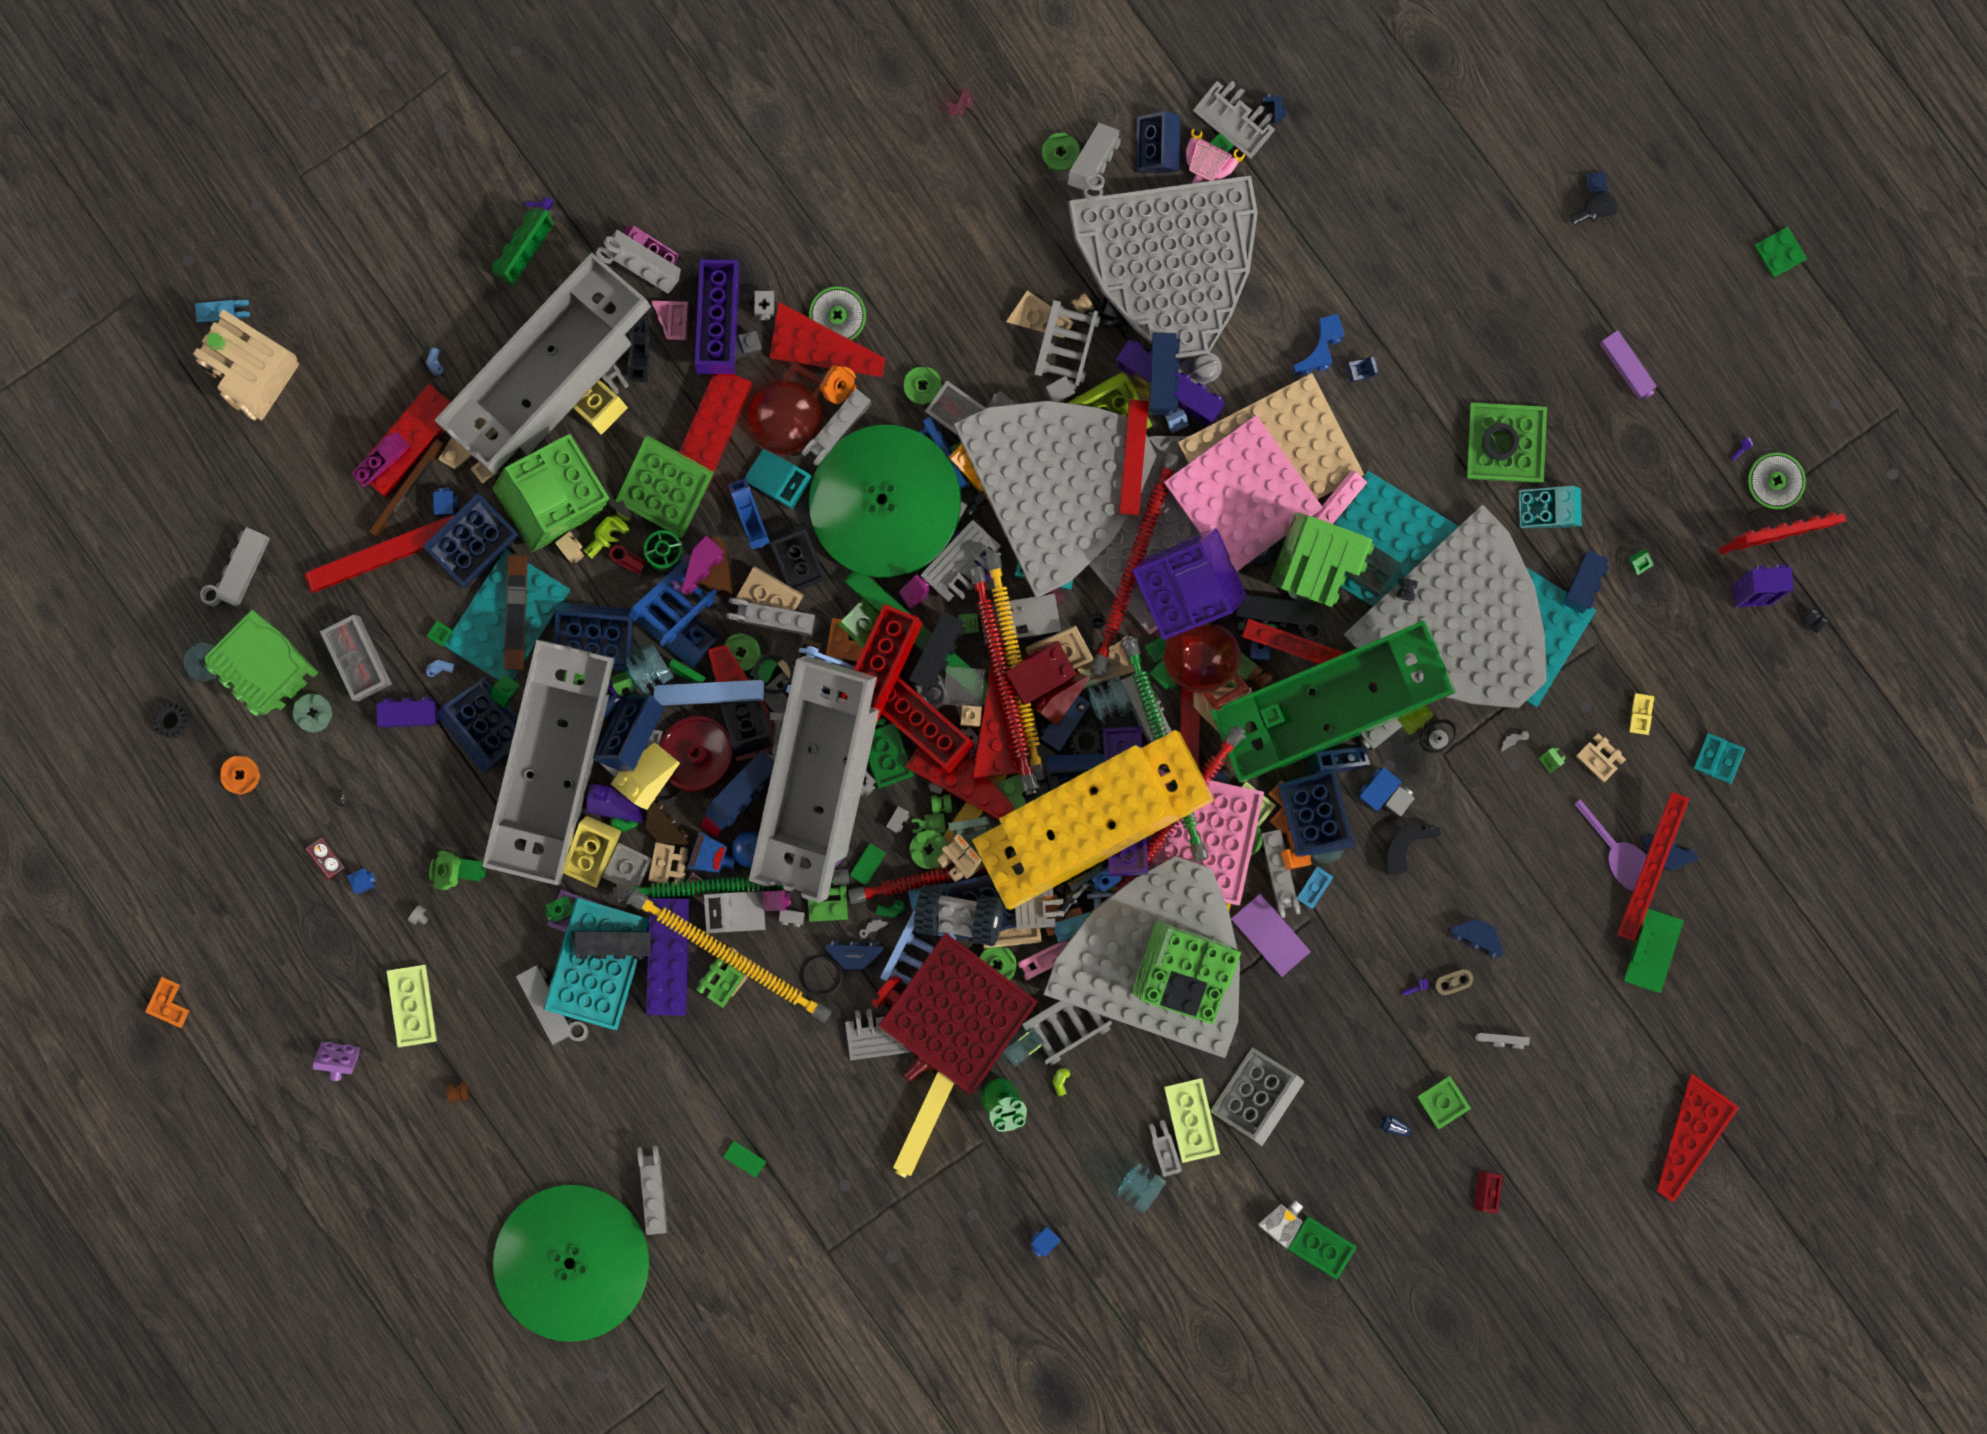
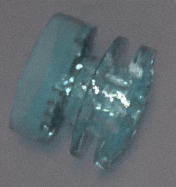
[625,644,674,695]
[1088,676,1133,725]
[1116,1162,1166,1214]

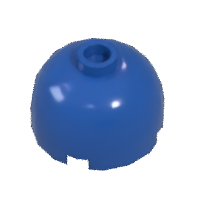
[732,830,759,869]

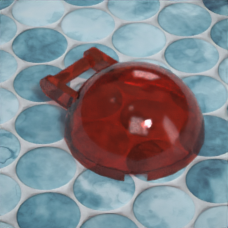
[747,360,824,455]
[1163,624,1249,711]

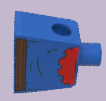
[688,832,736,873]

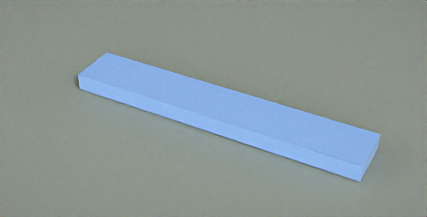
[654,680,764,705]

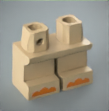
[937,834,985,882]

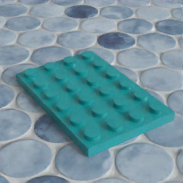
[444,549,570,680]
[543,898,649,1031]

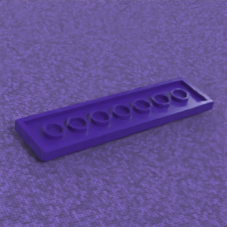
[1103,727,1148,876]

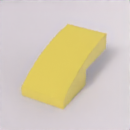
[1629,693,1654,735]

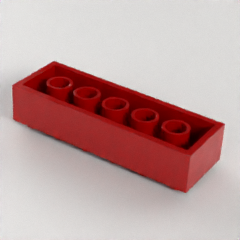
[679,374,753,490]
[360,384,451,498]
[841,604,923,724]
[881,677,975,774]

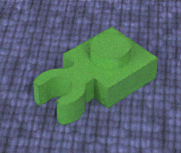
[911,813,946,834]

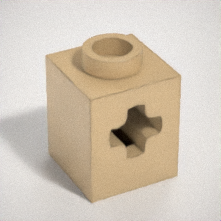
[960,705,982,728]

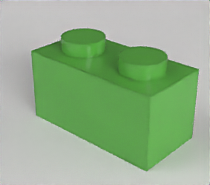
[207,333,226,350]

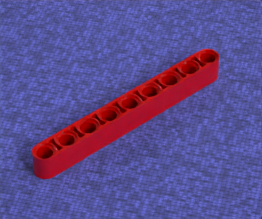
[304,514,455,593]

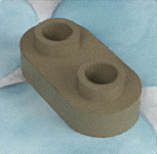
[1435,969,1473,995]

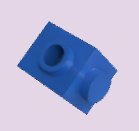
[433,488,458,517]
[1091,860,1122,893]
[347,868,376,895]
[1031,1226,1061,1257]

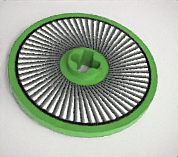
[809,287,866,340]
[1748,453,1806,510]

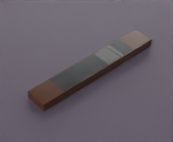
[369,439,444,538]
[504,555,528,671]

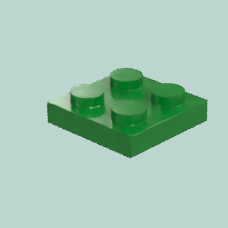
[1754,227,1807,278]

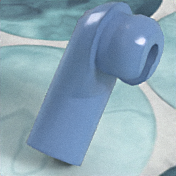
[426,347,443,375]
[426,660,454,677]

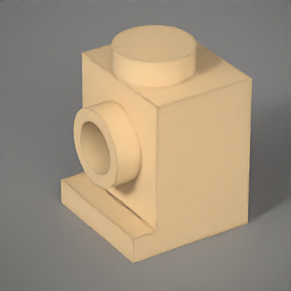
[555,531,584,563]

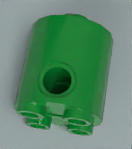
[644,530,684,573]
[981,1078,1027,1132]

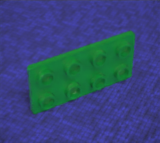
[1624,909,1684,993]

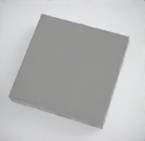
[602,843,652,886]

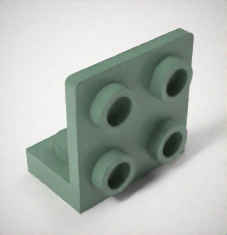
[948,817,992,858]

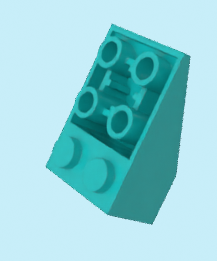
[745,449,812,511]
[1519,486,1582,528]

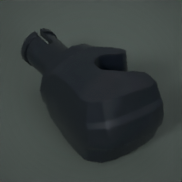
[1569,191,1618,226]
[1057,879,1098,920]

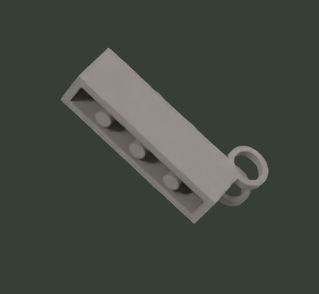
[1068,123,1121,201]
[596,230,681,294]
[802,389,871,466]
[200,527,270,608]
[726,598,815,636]
[1262,830,1301,918]
[516,965,589,1045]
[637,1145,667,1235]

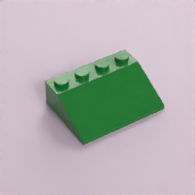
[492,208,554,287]

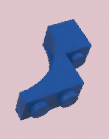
[1292,314,1344,377]
[728,478,770,549]

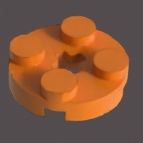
[820,365,857,404]
[220,756,260,795]

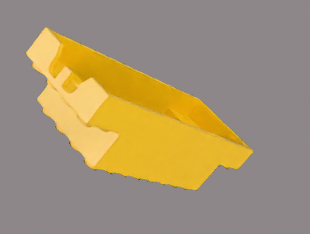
[972,730,1215,910]

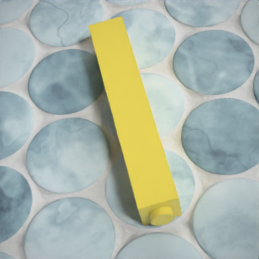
[893,1072,954,1178]

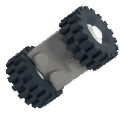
[914,885,1004,946]

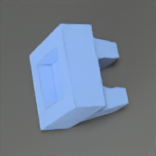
[1165,407,1189,433]

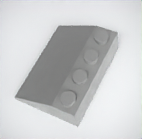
[1210,1047,1304,1146]

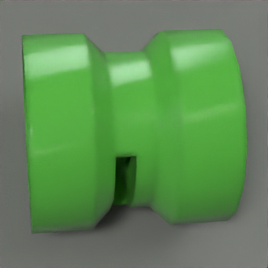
[931,794,952,815]

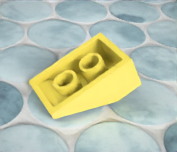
[573,380,628,435]
[611,742,680,810]
[563,815,621,888]

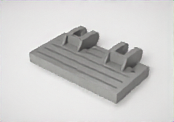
[1193,81,1276,159]
[920,520,1001,602]
[1011,851,1064,929]
[845,1009,911,1061]

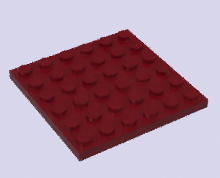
[877,933,1038,1096]

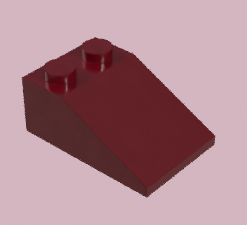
[1005,641,1077,705]
[1029,669,1090,725]

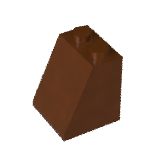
[696,536,733,597]

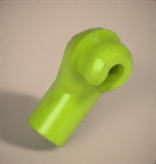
[1052,1068,1070,1097]

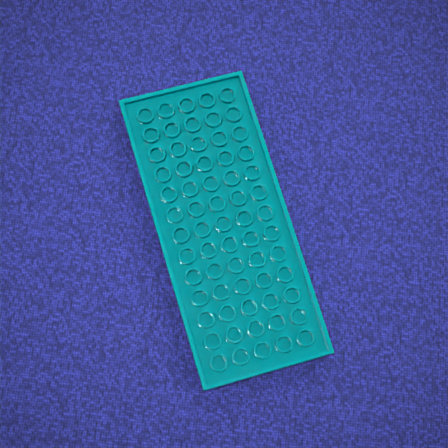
[1335,471,1596,708]

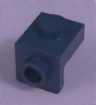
[1262,94,1286,124]
[1345,356,1378,383]

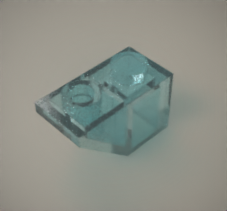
[1003,1028,1045,1068]

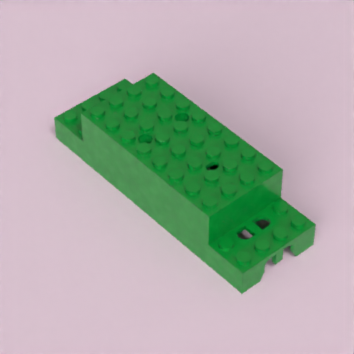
[1210,620,1456,782]

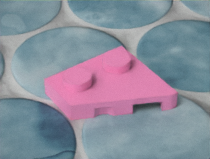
[652,301,689,341]

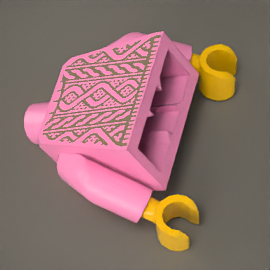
[1186,129,1245,184]

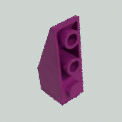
[622,225,680,265]
[352,432,410,487]
[682,536,724,595]
[899,574,930,610]
[762,889,791,911]

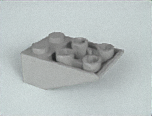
[704,891,766,934]

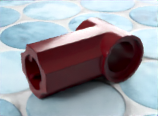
[609,545,647,576]

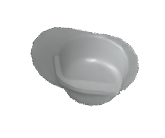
[1178,352,1222,385]

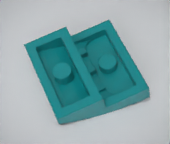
[1694,733,1745,784]

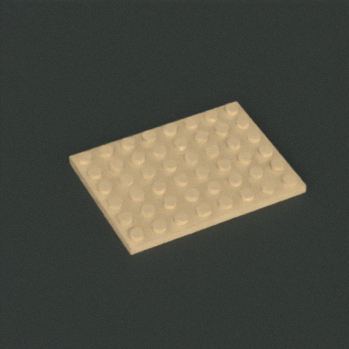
[1177,373,1364,499]

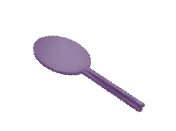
[1575,799,1646,892]

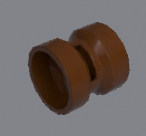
[1247,665,1273,690]
[446,1081,469,1103]

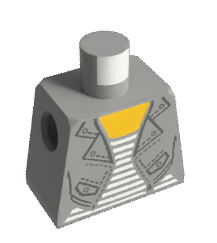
[1257,1200,1303,1249]

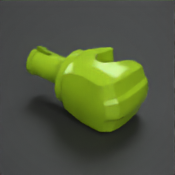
[583,515,630,559]

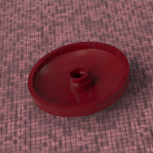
[659,716,734,792]

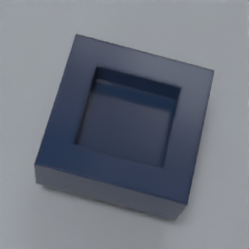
[1585,172,1608,194]

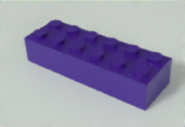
[695,260,740,374]
[1115,340,1225,427]
[1732,564,1794,608]
[646,898,690,1016]

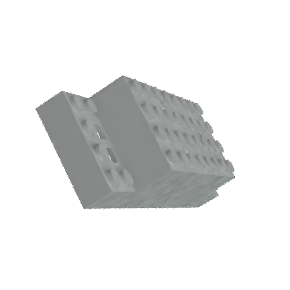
[435,253,651,474]
[482,640,615,885]
[749,656,879,903]

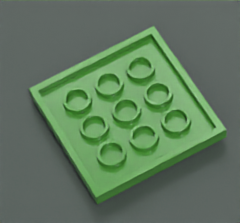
[1467,403,1547,483]
[615,435,714,538]

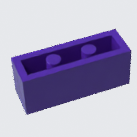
[377,697,437,728]

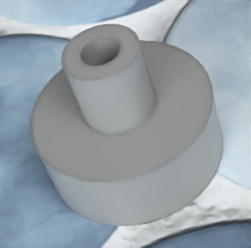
[1428,730,1448,749]
[408,905,428,925]

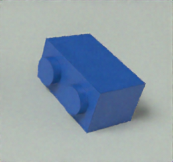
[1358,767,1402,813]

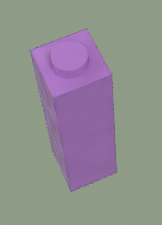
[1600,330,1657,400]

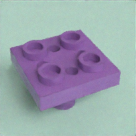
[313,1042,360,1081]

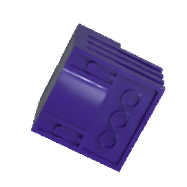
[1132,528,1247,640]

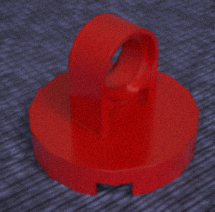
[871,975,902,1009]

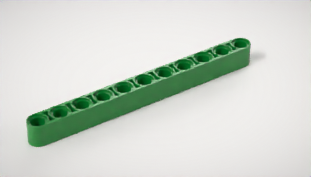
[844,571,988,706]

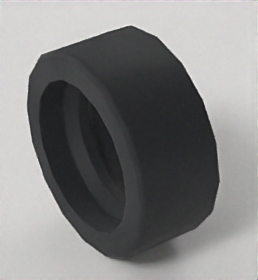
[1482,423,1519,461]

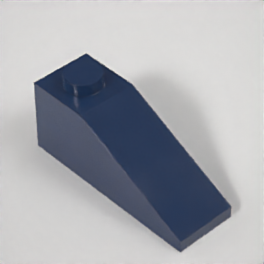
[1306,747,1370,775]

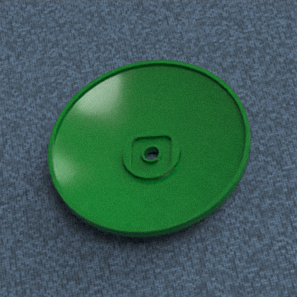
[809,425,961,578]
[493,1185,649,1342]

